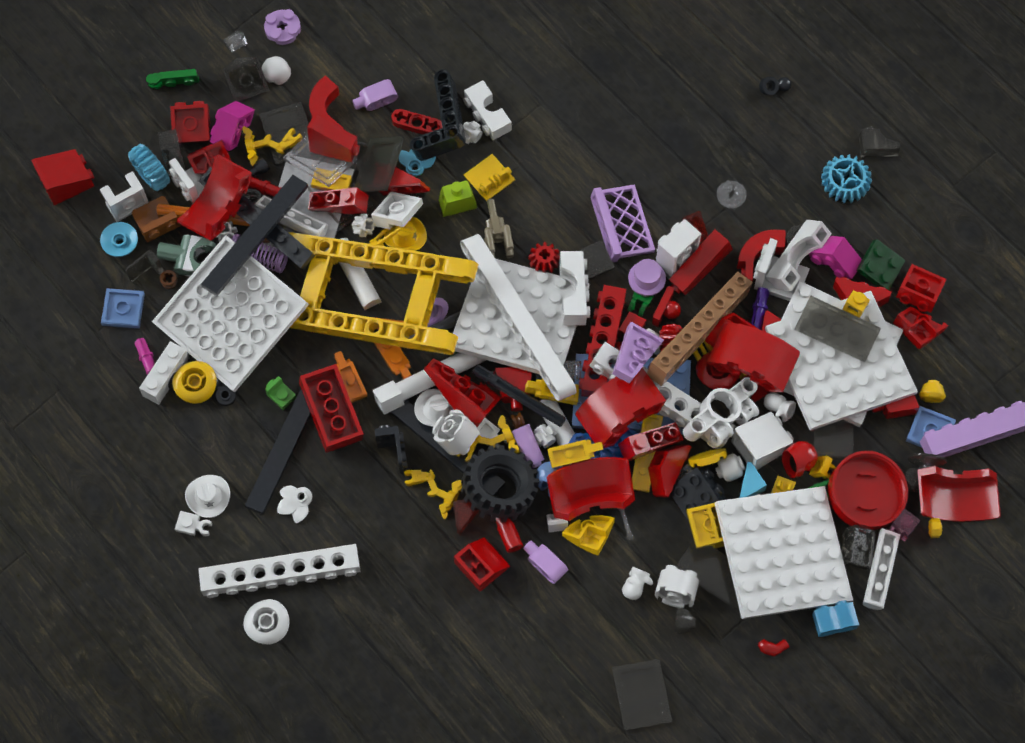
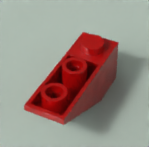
[308,187,369,214]
[618,422,683,461]

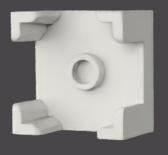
[100,171,149,222]

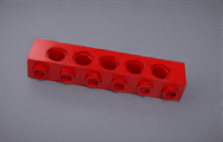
[578,285,626,397]

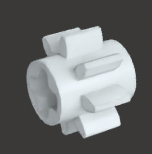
[463,121,482,144]
[351,214,375,237]
[217,221,238,242]
[534,424,557,448]

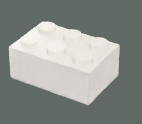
[656,219,701,279]

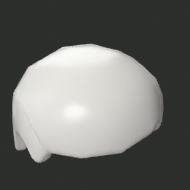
[261,56,291,85]

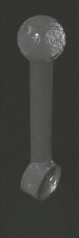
[618,508,634,541]

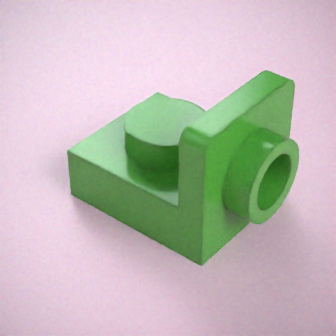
[265,376,297,410]

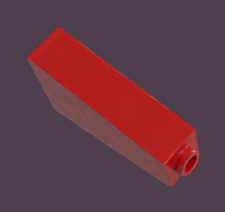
[669,229,733,295]

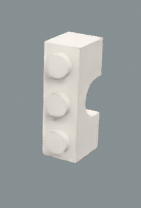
[463,80,512,140]
[139,341,189,405]

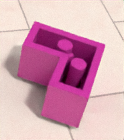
[210,101,255,151]
[809,236,862,279]

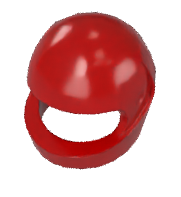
[782,441,818,478]

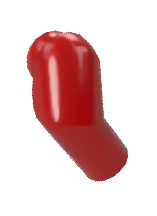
[758,639,789,656]

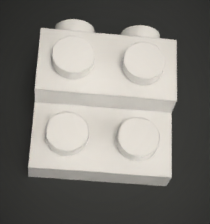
[371,192,423,229]

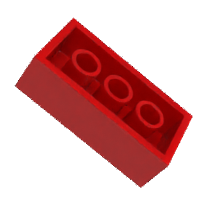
[299,364,364,453]

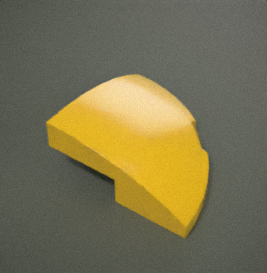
[562,515,615,555]

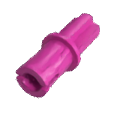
[135,338,155,375]

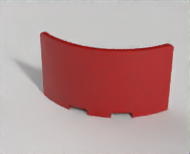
[177,155,252,241]
[707,323,800,392]
[575,367,666,449]
[547,457,635,521]
[918,466,1001,522]

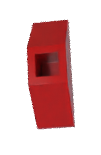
[833,277,892,307]
[648,445,691,497]

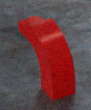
[309,75,343,129]
[737,230,786,281]

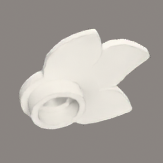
[277,486,312,523]

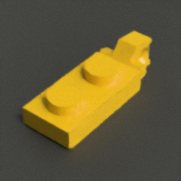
[525,378,579,405]
[547,440,603,468]

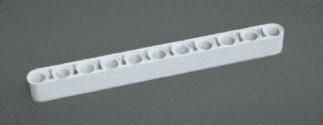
[460,234,577,401]

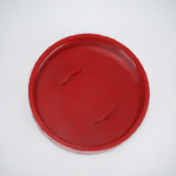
[828,451,908,531]

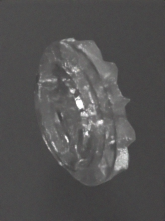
[717,180,747,208]

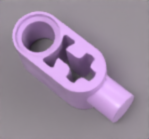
[352,79,398,111]
[523,541,568,584]

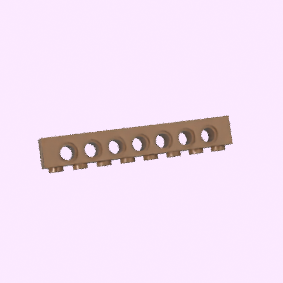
[647,272,753,386]

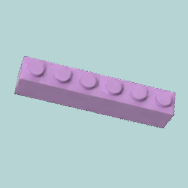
[920,401,1025,462]

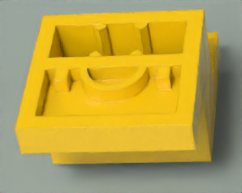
[686,503,724,549]

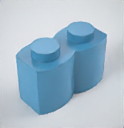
[812,600,859,637]

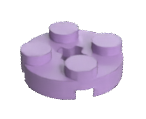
[264,9,301,45]

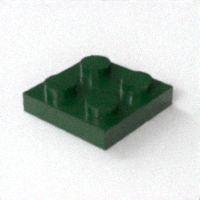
[856,239,905,291]

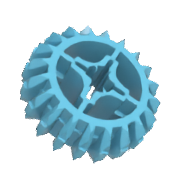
[128,144,170,191]
[821,154,872,204]

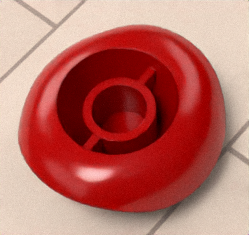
[696,351,739,389]

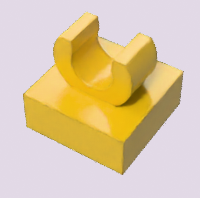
[809,455,835,479]
[771,476,796,493]

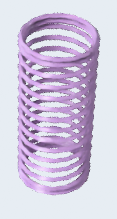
[231,234,288,273]

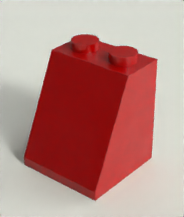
[31,149,94,206]

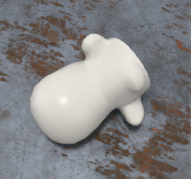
[764,392,796,422]
[622,567,653,600]

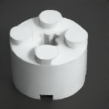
[432,410,480,455]
[655,565,699,608]

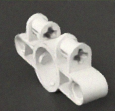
[683,377,759,446]

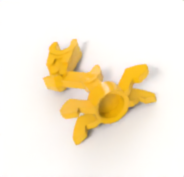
[242,126,302,166]
[457,415,520,462]
[404,469,462,519]

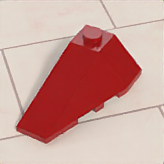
[424,358,501,427]

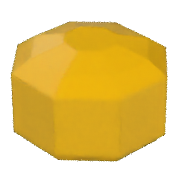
[928,518,942,538]

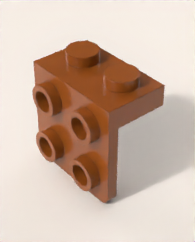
[132,196,181,242]

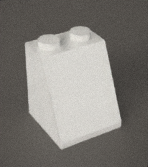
[731,412,794,470]

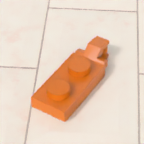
[374,343,412,379]
[334,351,368,403]

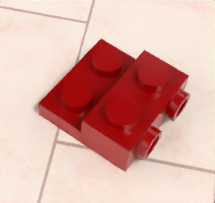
[170,101,210,144]
[896,264,947,313]

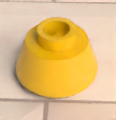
[919,380,946,403]

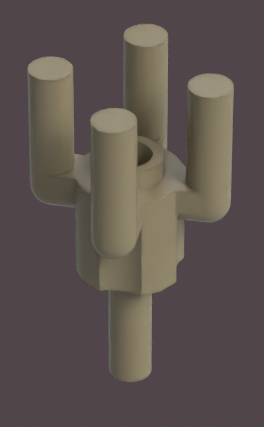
[484,199,514,258]

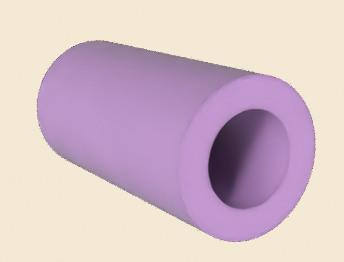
[511,424,544,469]

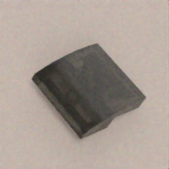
[813,420,854,459]

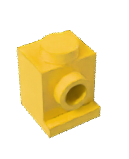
[842,290,870,321]

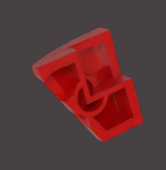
[893,307,948,349]

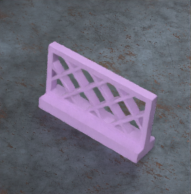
[590,184,655,263]

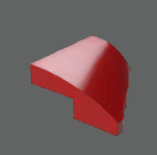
[187,140,231,174]

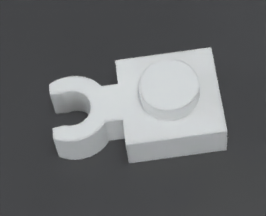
[477,418,507,449]
[175,511,212,536]

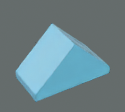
[739,462,767,498]

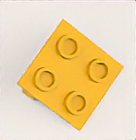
[464,154,515,201]

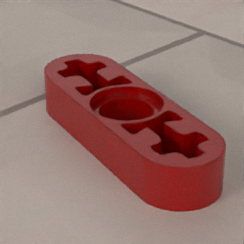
[391,109,443,134]

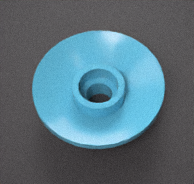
[100,222,138,257]

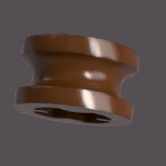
[160,270,178,289]
[511,412,525,429]

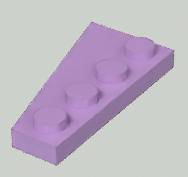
[612,322,664,383]

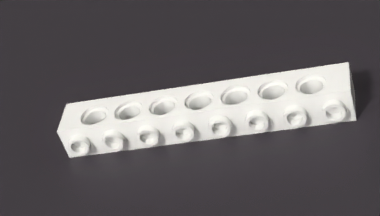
[589,342,735,449]
[198,544,361,598]

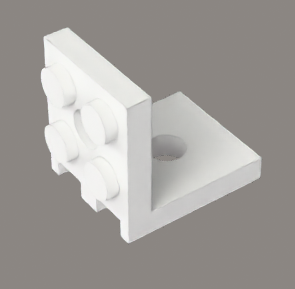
[169,158,205,204]
[753,238,810,301]

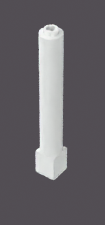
[373,353,486,415]

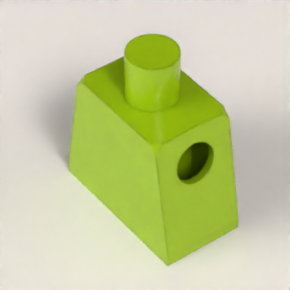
[438,181,477,217]

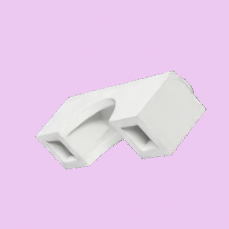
[766,220,832,291]
[559,251,590,325]

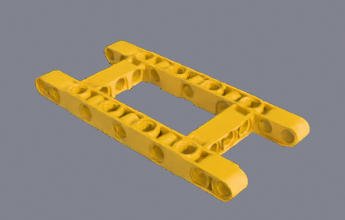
[288,232,479,355]

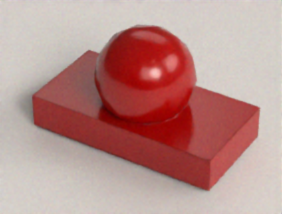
[652,286,681,327]

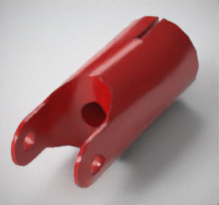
[496,518,523,553]

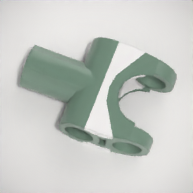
[157,235,217,277]

